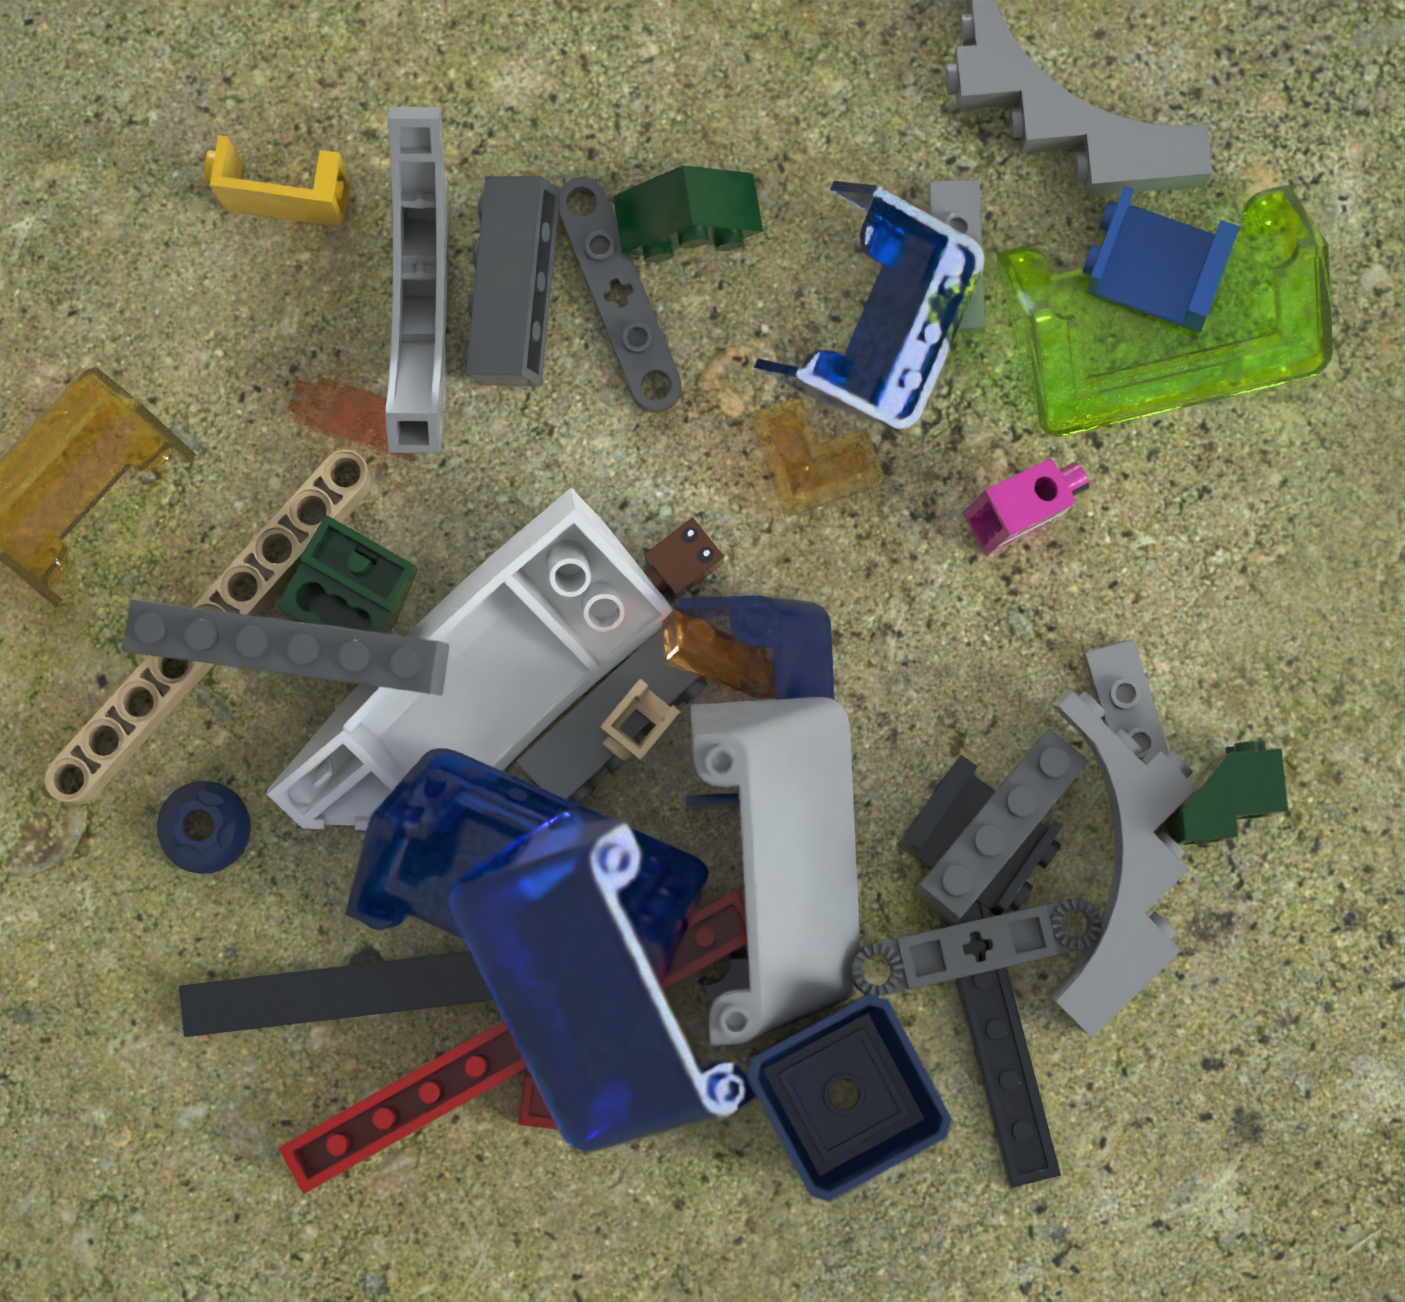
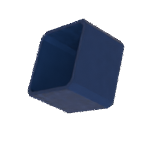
[745,995,953,1202]

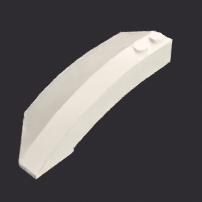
[267,488,676,833]

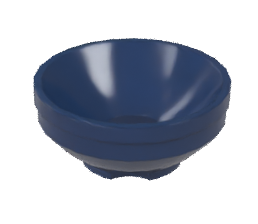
[157,781,251,874]

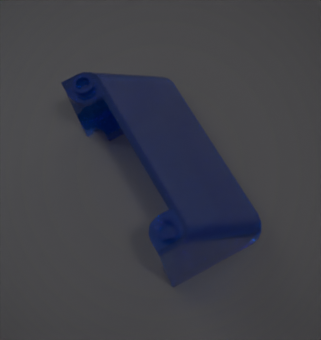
[345,748,709,1044]
[448,809,756,1152]

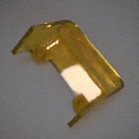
[0,367,197,607]

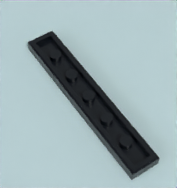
[939,901,1061,1188]
[179,949,493,1037]

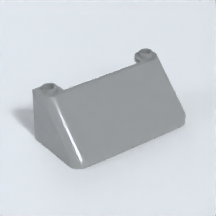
[690,697,860,1045]

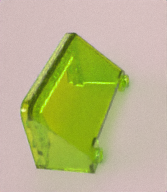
[996,184,1333,436]

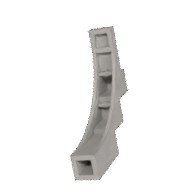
[945,0,1213,197]
[385,107,450,453]
[1049,691,1197,1038]

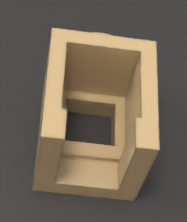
[600,679,681,763]

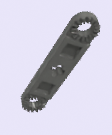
[558,177,682,413]
[849,898,1102,996]

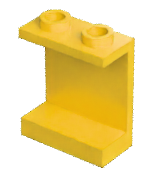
[204,135,351,228]

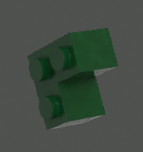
[613,165,763,262]

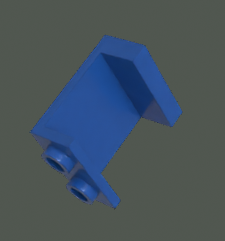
[1082,186,1240,333]

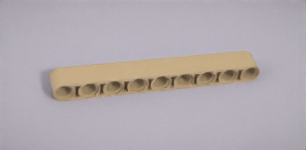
[44,449,373,805]

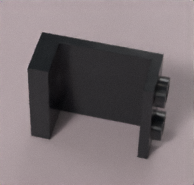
[896,755,1063,916]

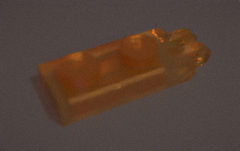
[287,377,417,462]
[662,609,786,699]

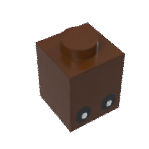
[644,517,725,601]

